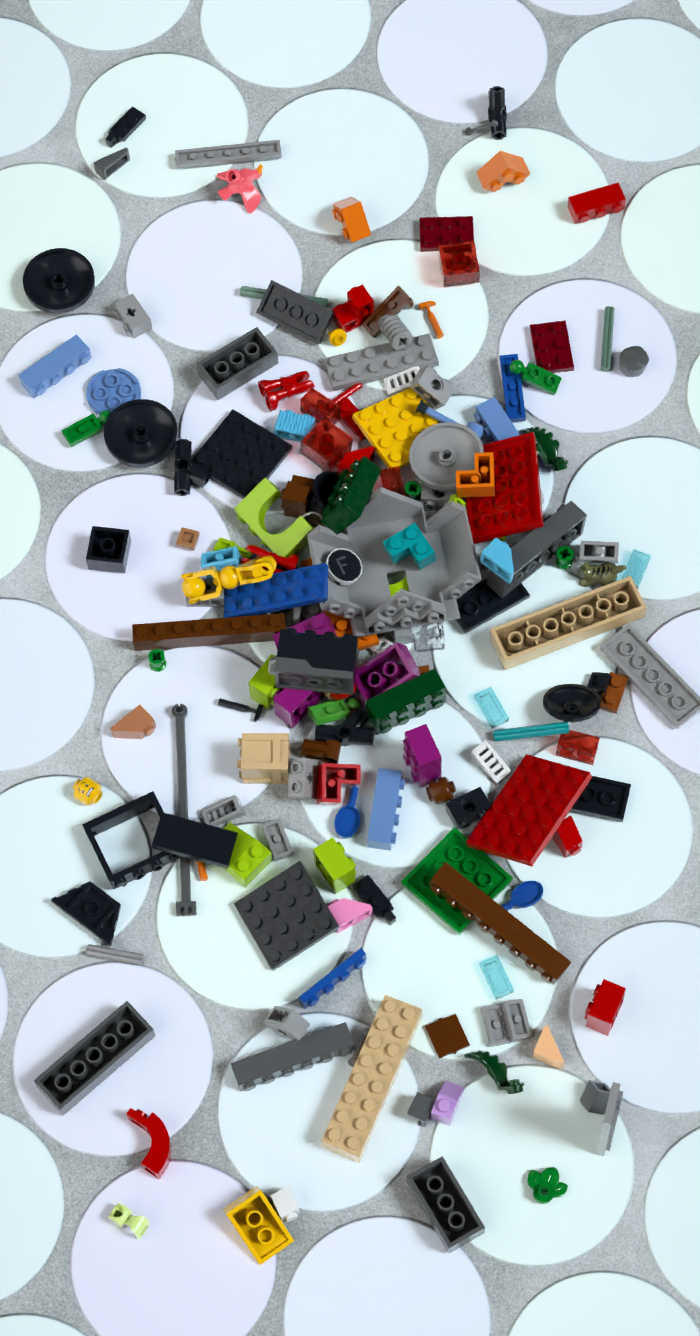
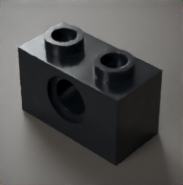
[445,786,491,829]

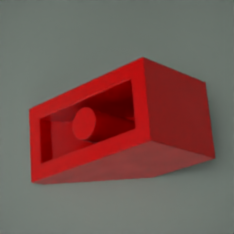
[336,446,375,473]
[552,815,583,858]

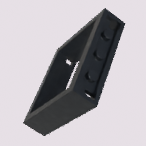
[82,791,182,890]

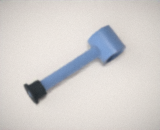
[415,399,484,439]

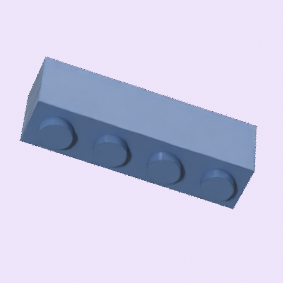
[18,334,92,399]
[474,397,520,442]
[367,768,405,851]

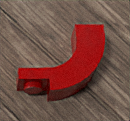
[126,1108,171,1179]

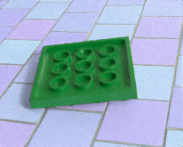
[401,827,513,935]

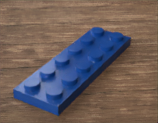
[224,563,329,618]

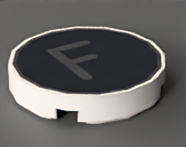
[325,548,362,585]

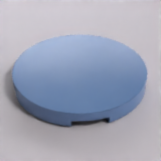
[86,368,141,415]

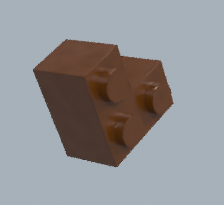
[280,475,314,518]

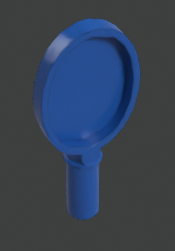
[334,786,360,839]
[501,881,543,911]

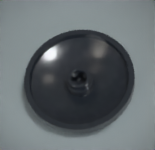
[23,248,95,313]
[104,399,178,467]

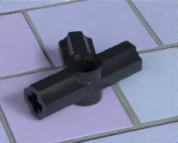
[488,86,507,140]
[174,439,211,496]
[315,707,374,746]

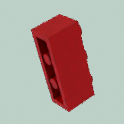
[567,182,626,224]

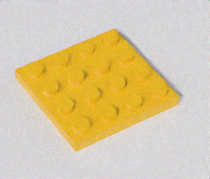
[352,388,441,473]

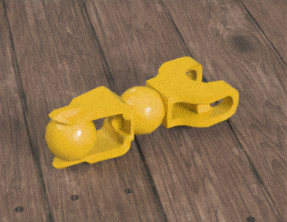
[180,556,277,604]

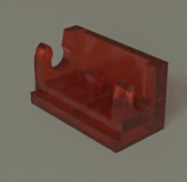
[380,465,406,496]
[555,730,600,765]

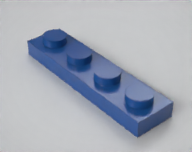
[499,354,526,422]
[299,948,367,1009]

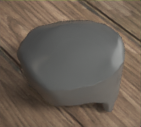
[620,346,649,377]

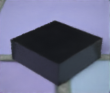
[587,672,611,693]

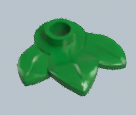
[527,1167,568,1204]

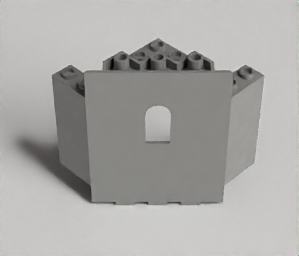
[307,487,482,637]

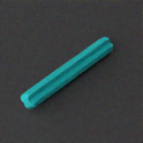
[493,722,570,741]

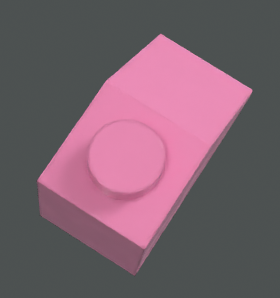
[328,898,373,933]

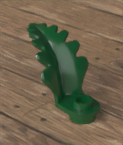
[523,427,568,471]
[464,1050,525,1094]

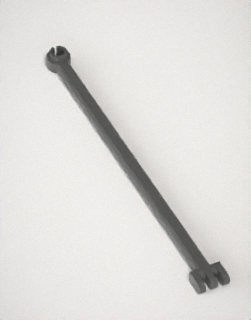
[172,703,197,917]

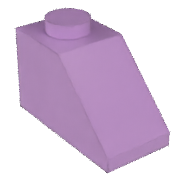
[431,1081,465,1126]

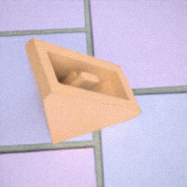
[533,1025,564,1069]

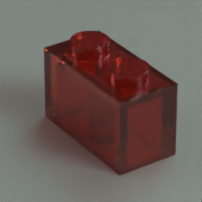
[300,387,341,430]

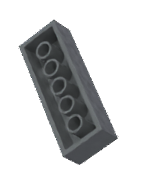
[486,501,587,598]
[34,1001,156,1116]

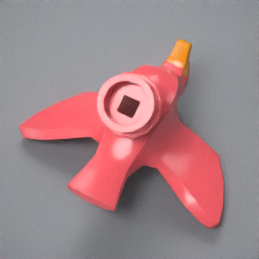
[217,164,263,214]

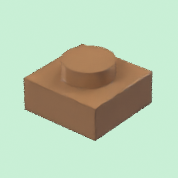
[176,527,200,551]

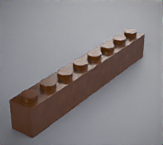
[132,613,286,651]
[429,862,571,984]

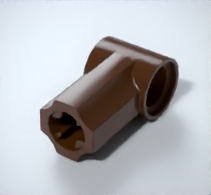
[301,739,342,764]

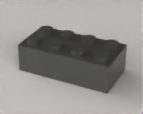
[196,327,278,400]
[407,1156,485,1254]

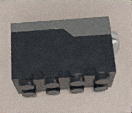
[268,628,359,695]

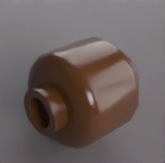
[426,776,456,805]

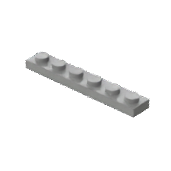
[175,140,282,169]

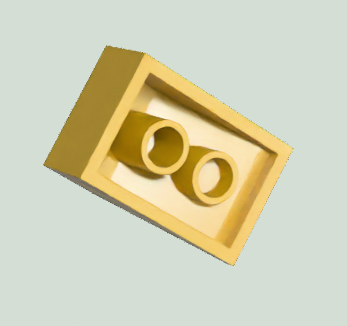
[222,1185,294,1265]

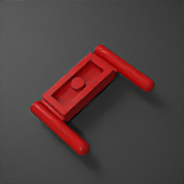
[328,383,366,441]

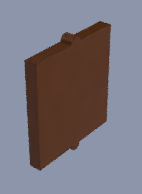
[425,1014,470,1059]

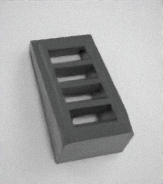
[93,147,130,180]

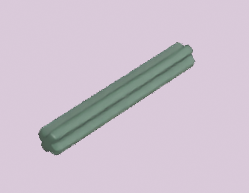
[601,306,615,372]

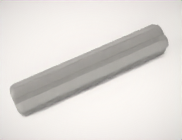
[85,944,144,966]

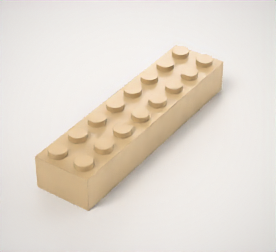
[490,576,647,670]
[321,995,423,1163]

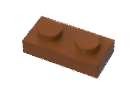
[600,672,628,714]

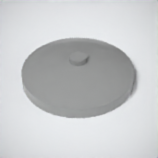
[409,422,484,491]

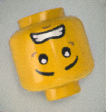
[73,777,103,806]

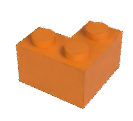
[476,151,530,192]
[331,196,371,242]
[456,452,495,498]

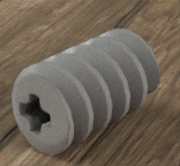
[378,315,413,350]

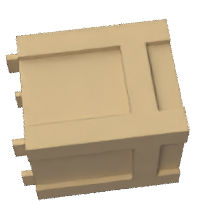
[237,733,290,784]

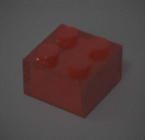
[438,241,480,287]
[300,417,353,472]

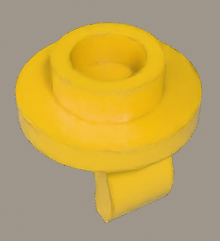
[328,327,347,346]

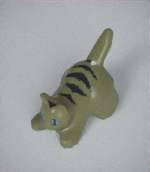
[579,562,626,587]

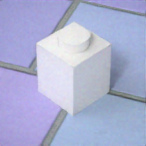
[270,1186,300,1222]

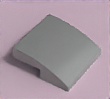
[480,999,532,1047]

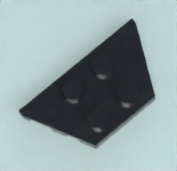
[51,881,121,947]

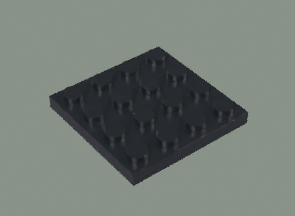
[191,409,293,499]
[234,861,341,971]

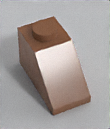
[110,704,156,739]

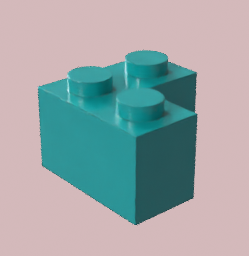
[383,523,436,570]

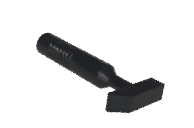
[218,698,264,722]

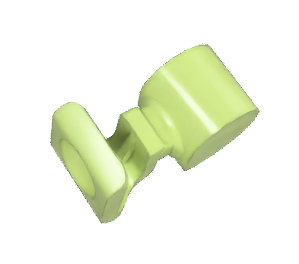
[108,1203,150,1240]

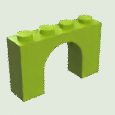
[234,477,315,557]

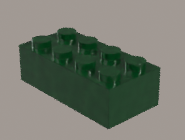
[321,456,381,535]
[366,669,446,735]

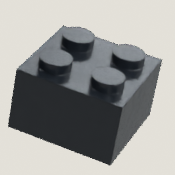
[86,526,131,573]

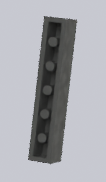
[231,1022,355,1091]

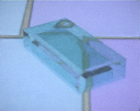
[621,549,651,589]
[474,687,509,729]
[479,955,514,1000]

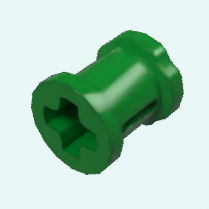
[405,481,421,501]
[556,546,573,570]
[148,649,167,672]

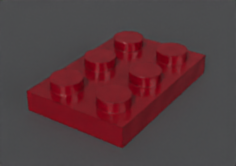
[419,216,474,252]
[529,320,574,373]

